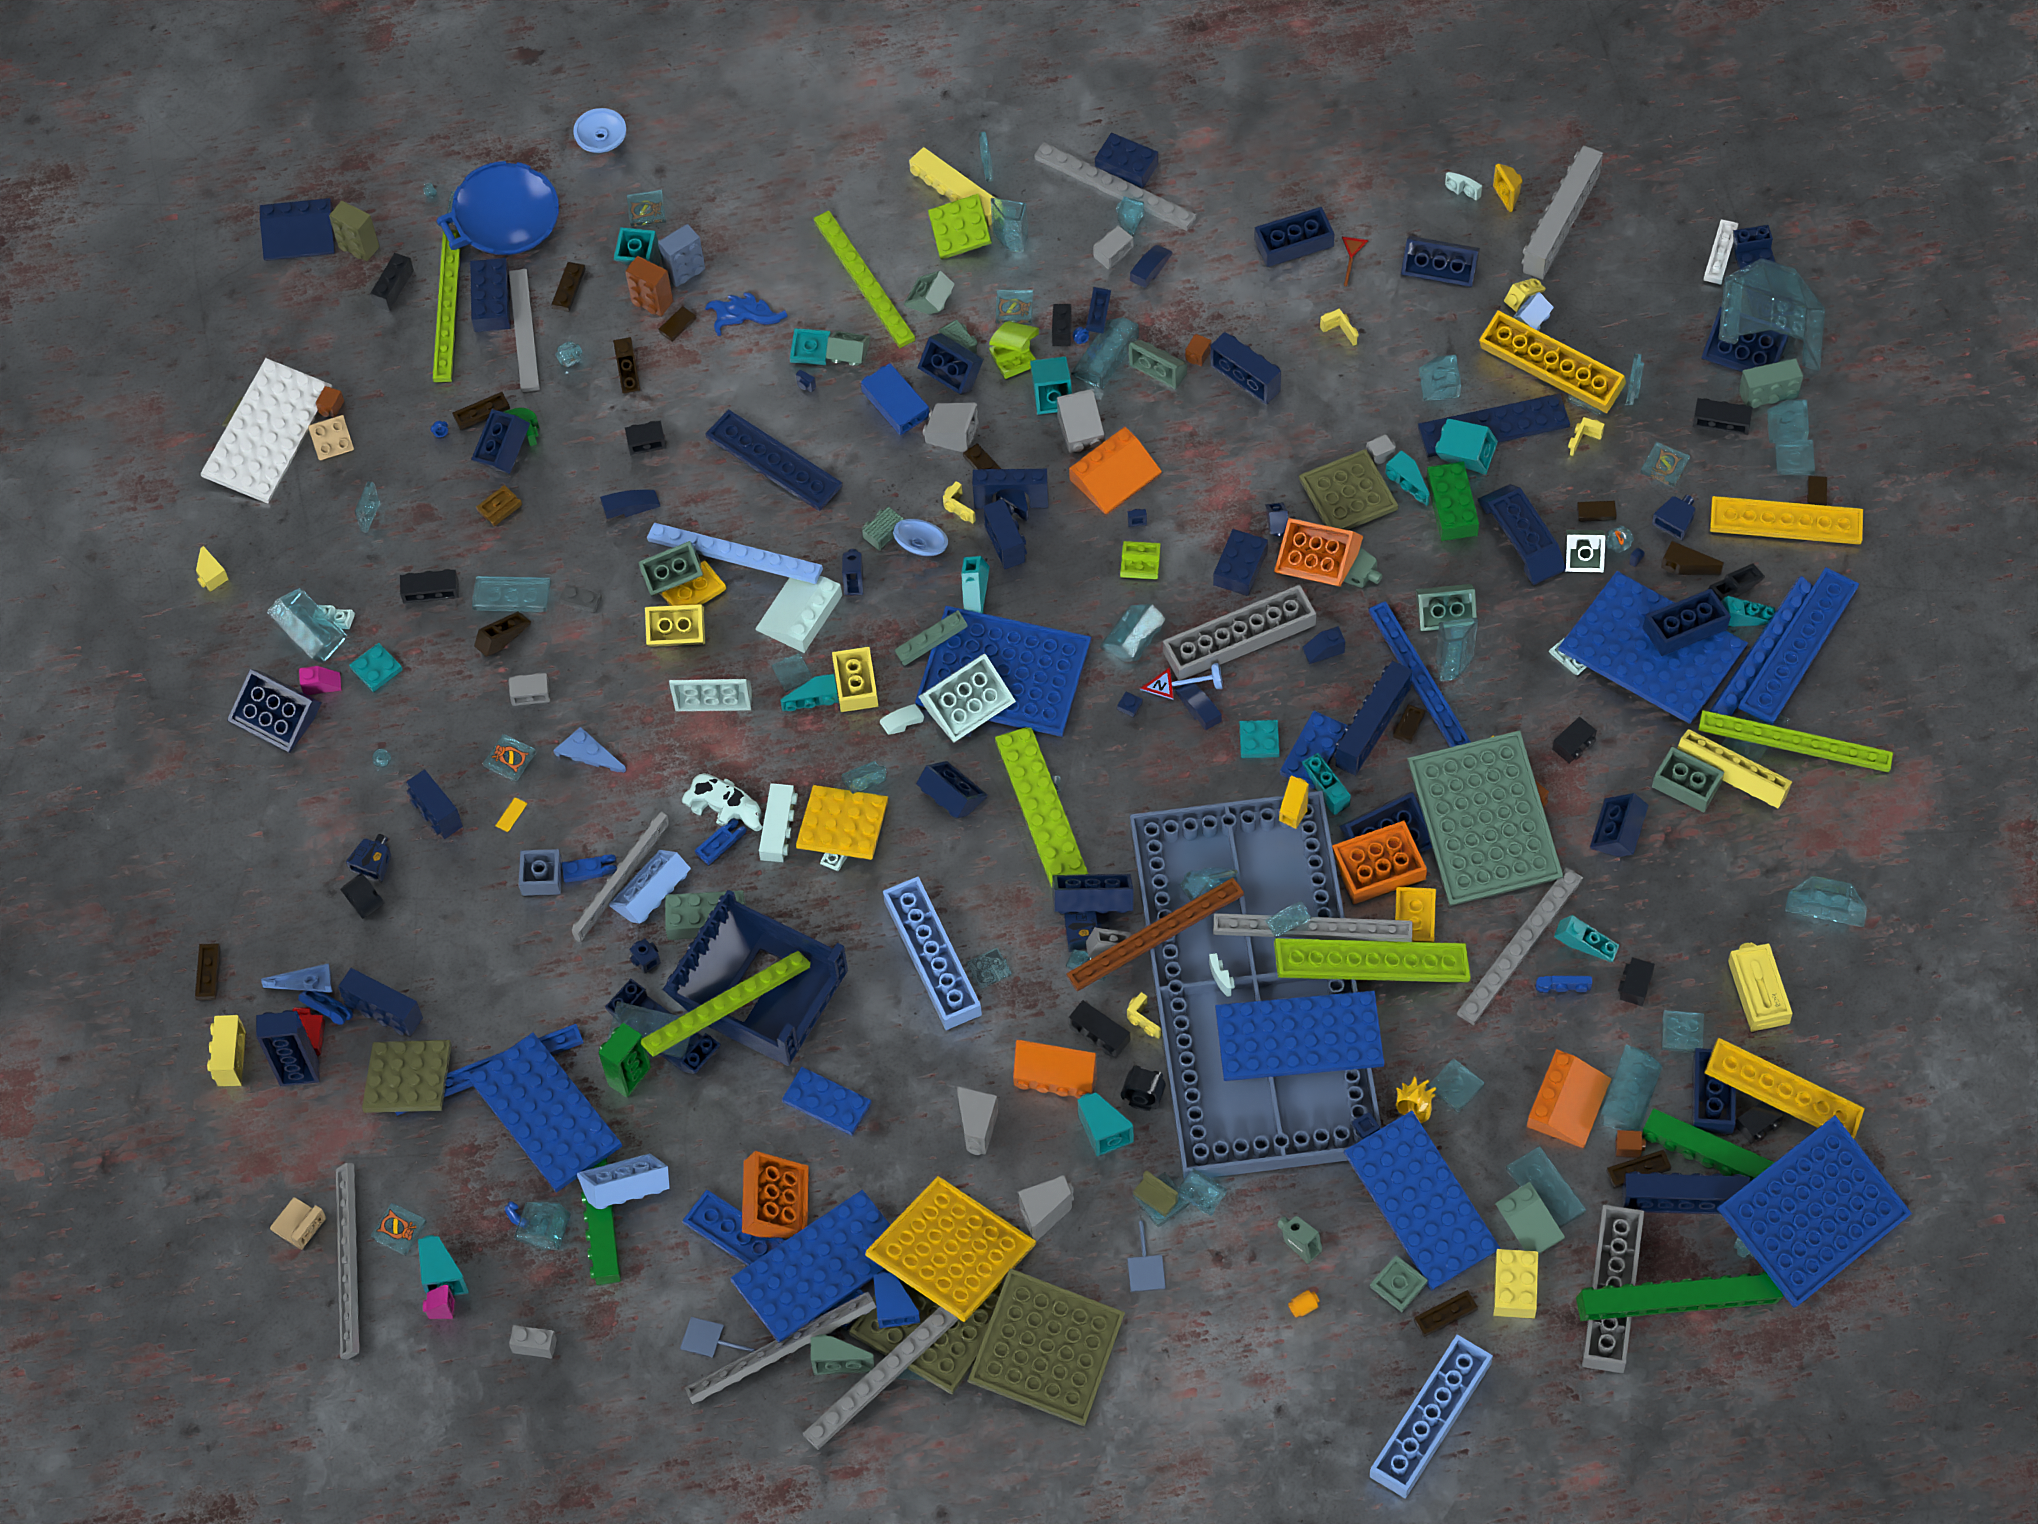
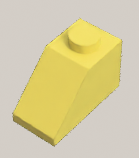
[196,546,228,592]

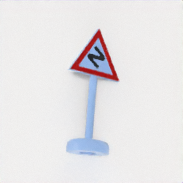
[1140,663,1223,700]

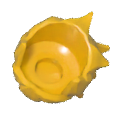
[1396,1076,1436,1123]

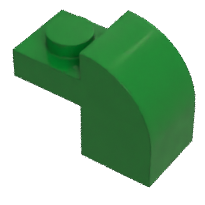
[504,408,540,446]

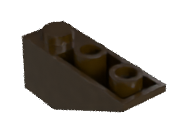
[613,337,640,394]

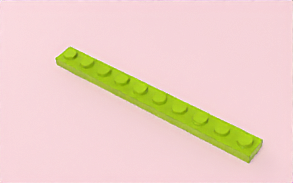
[813,211,915,349]
[433,230,461,382]
[1698,710,1893,772]
[641,951,810,1057]

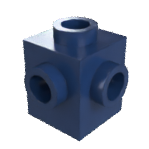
[629,938,661,974]

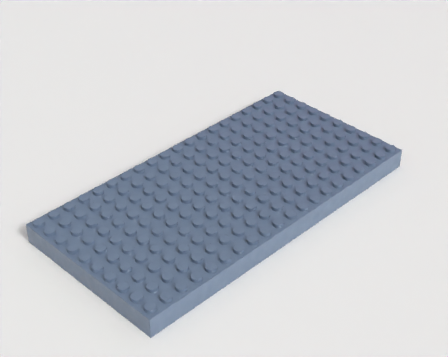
[1130,791,1382,1181]

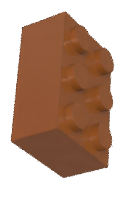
[625,256,673,317]

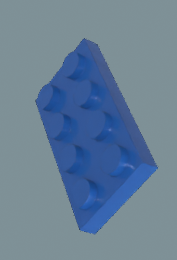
[1280,711,1347,790]
[782,1067,871,1136]

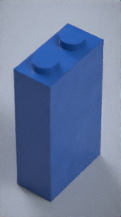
[861,363,929,436]

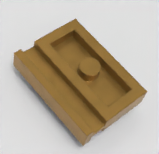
[476,485,522,527]

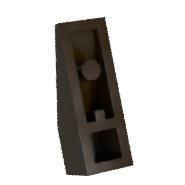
[1661,541,1724,575]
[474,611,531,657]

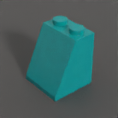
[613,227,661,266]
[1030,356,1072,415]
[1435,418,1498,475]
[1077,1093,1134,1156]
[418,1235,469,1295]

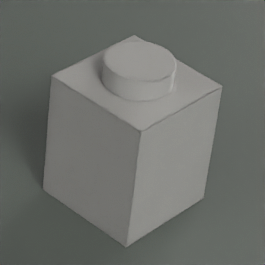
[1366,434,1396,466]

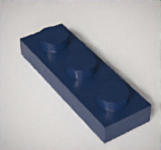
[1086,287,1111,334]

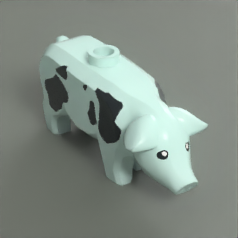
[682,773,763,831]

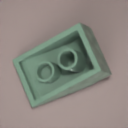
[1495,1182,1565,1255]
[811,1334,875,1375]

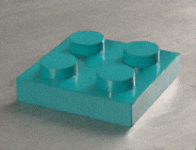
[790,328,831,365]
[349,643,403,692]
[1239,720,1279,758]

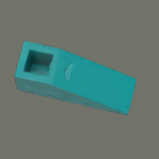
[1386,450,1430,506]
[961,556,990,614]
[1721,596,1775,627]
[780,674,838,711]
[1302,753,1351,815]
[1554,915,1619,962]

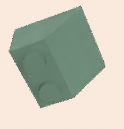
[904,270,954,315]
[826,331,871,366]
[1565,530,1605,572]

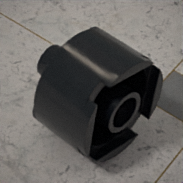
[340,872,385,919]
[1120,1065,1166,1111]

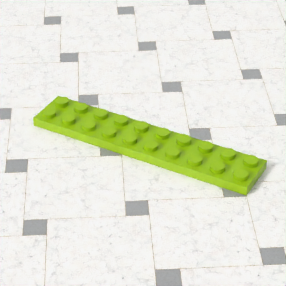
[995,727,1088,888]
[1274,938,1471,982]

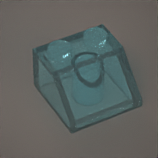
[1419,355,1461,401]
[1767,400,1809,443]
[1180,867,1238,901]
[514,1202,571,1250]

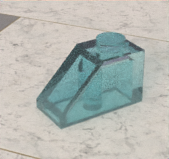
[1116,196,1144,237]

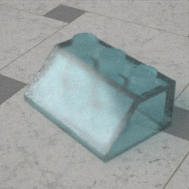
[990,198,1028,252]
[1100,604,1166,662]

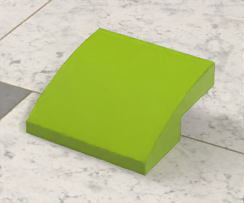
[989,321,1039,352]
[989,346,1036,379]
[1120,541,1161,579]

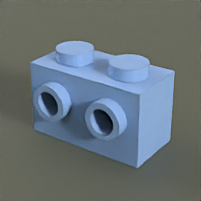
[1513,292,1554,331]

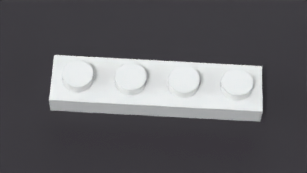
[1704,219,1739,284]

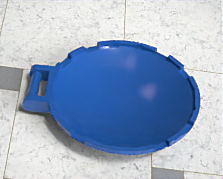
[436,161,559,255]

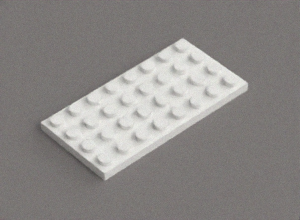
[201,358,332,503]

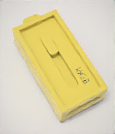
[1728,942,1793,1032]

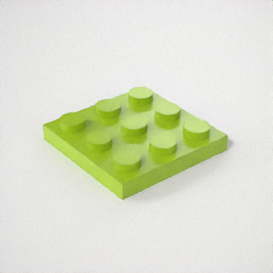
[928,194,992,260]

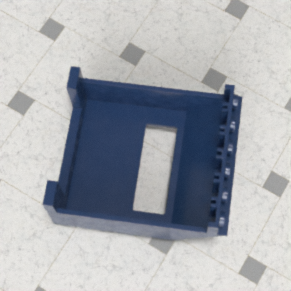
[662,890,848,1066]

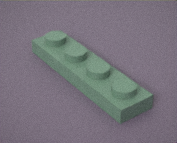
[894,610,968,666]

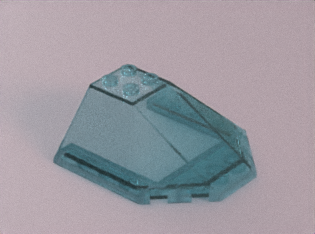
[1719,258,1825,371]

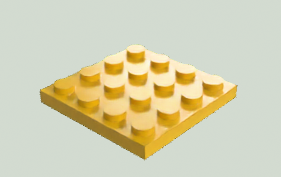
[796,785,888,860]

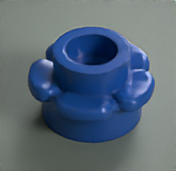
[1072,327,1089,344]
[431,420,448,437]

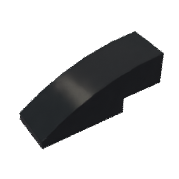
[1708,563,1765,601]

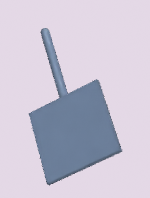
[1127,1220,1165,1292]
[680,1317,755,1357]

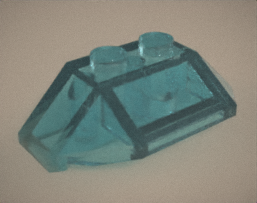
[1785,876,1867,927]

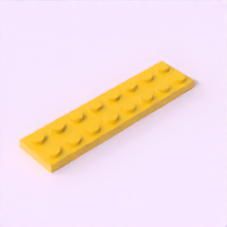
[1710,496,1863,545]
[1704,1038,1865,1139]

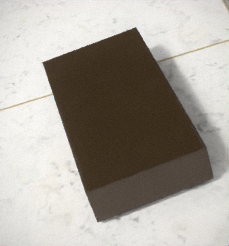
[658,306,696,342]
[1807,476,1827,506]
[1577,501,1617,521]
[1393,704,1426,744]

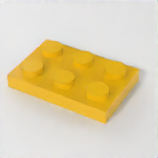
[660,560,726,606]
[1394,887,1436,943]

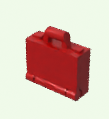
[292,1007,325,1055]

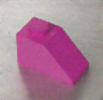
[299,666,342,695]
[423,1285,455,1319]

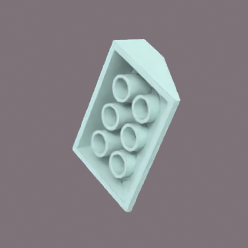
[756,576,842,653]
[918,654,1016,743]
[669,679,752,711]

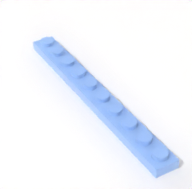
[647,523,823,584]

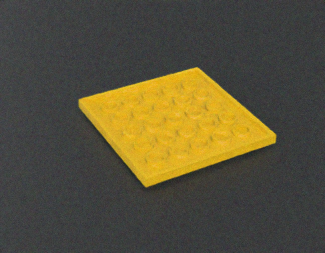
[865,1176,1036,1322]

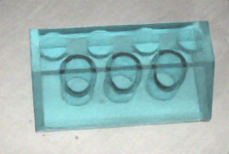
[1071,317,1139,390]
[267,588,347,664]
[1435,617,1478,681]
[1599,1045,1662,1131]

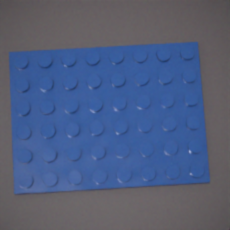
[1558,571,1748,724]
[915,606,1091,737]
[1717,1115,1912,1308]

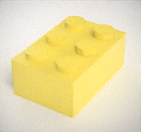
[645,605,705,647]
[832,647,879,712]
[207,1015,246,1086]
[1493,1249,1538,1319]

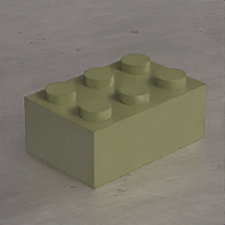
[329,200,380,261]

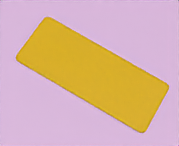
[496,797,527,832]

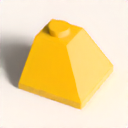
[1493,164,1523,212]

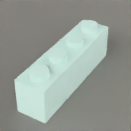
[759,783,798,862]

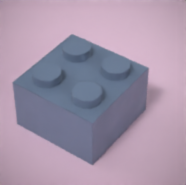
[519,849,562,896]

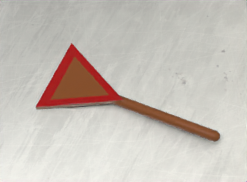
[1342,236,1368,286]

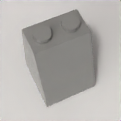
[1057,389,1105,453]
[923,403,979,452]
[957,1087,998,1155]
[1018,1176,1074,1241]

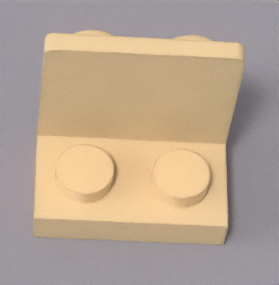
[308,415,354,460]
[270,1197,326,1250]

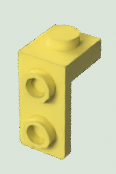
[1504,278,1546,312]
[1320,308,1359,346]
[1568,417,1605,456]
[943,481,976,524]
[1127,992,1161,1039]

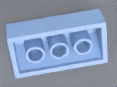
[608,850,691,924]
[577,1153,670,1209]

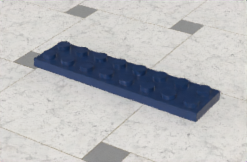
[1418,393,1570,458]
[705,409,843,512]

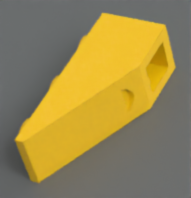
[1279,775,1309,829]

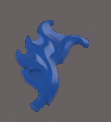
[705,293,788,336]

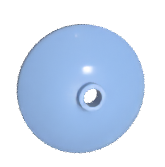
[573,108,626,153]
[893,519,948,556]

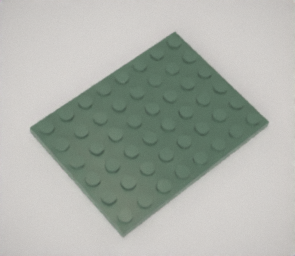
[1407,730,1563,907]

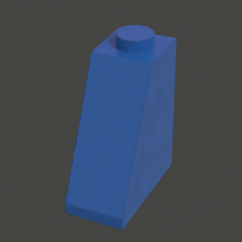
[873,1271,920,1328]

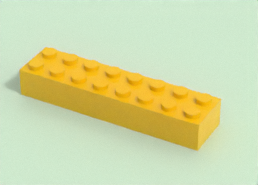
[1479,310,1626,413]

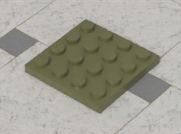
[1299,449,1398,530]
[362,1040,452,1113]

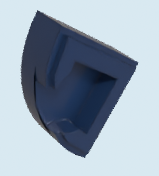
[1629,548,1645,567]

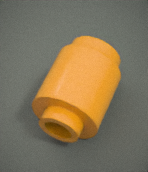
[1288,1290,1320,1318]

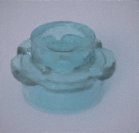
[422,182,437,199]
[372,749,391,767]

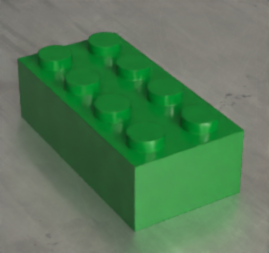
[1426,461,1479,541]
[598,1023,651,1097]

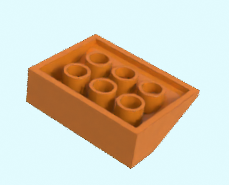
[1069,426,1162,515]
[1274,518,1363,587]
[1332,821,1427,905]
[1013,1040,1097,1099]
[1527,1049,1612,1148]
[742,1151,808,1238]

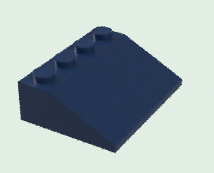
[260,198,335,261]
[1701,306,1791,372]
[227,669,322,752]
[1339,792,1432,853]

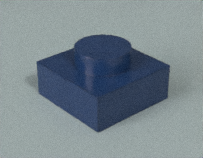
[796,370,816,392]
[1127,509,1147,527]
[1117,691,1143,717]
[1352,1112,1380,1140]

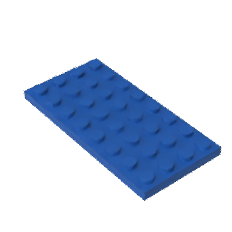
[1215,991,1384,1081]
[468,1032,623,1193]
[1343,1111,1501,1291]
[730,1189,890,1343]

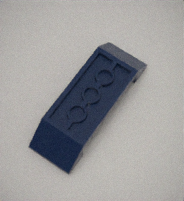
[1733,225,1796,320]
[1477,484,1566,585]
[605,978,721,1074]

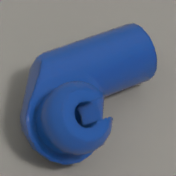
[504,1201,529,1229]

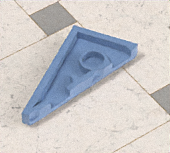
[554,727,626,773]
[261,963,332,992]

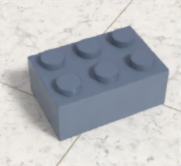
[658,224,705,287]

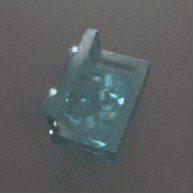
[841,761,886,794]
[1178,1168,1227,1216]

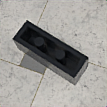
[370,253,414,311]
[1693,398,1753,435]
[400,569,459,604]
[1068,1000,1131,1058]

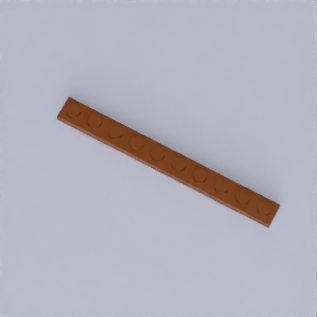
[1066,877,1244,992]

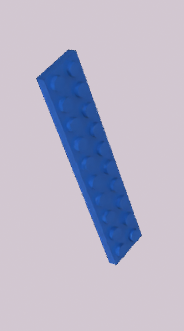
[1738,567,1859,726]
[682,1190,865,1331]

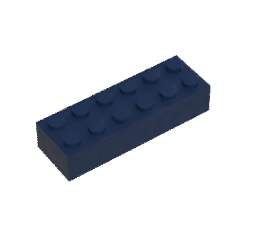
[1334,660,1413,776]
[256,1010,320,1087]
[1622,1171,1750,1214]

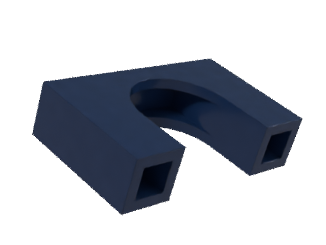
[972,468,1048,509]

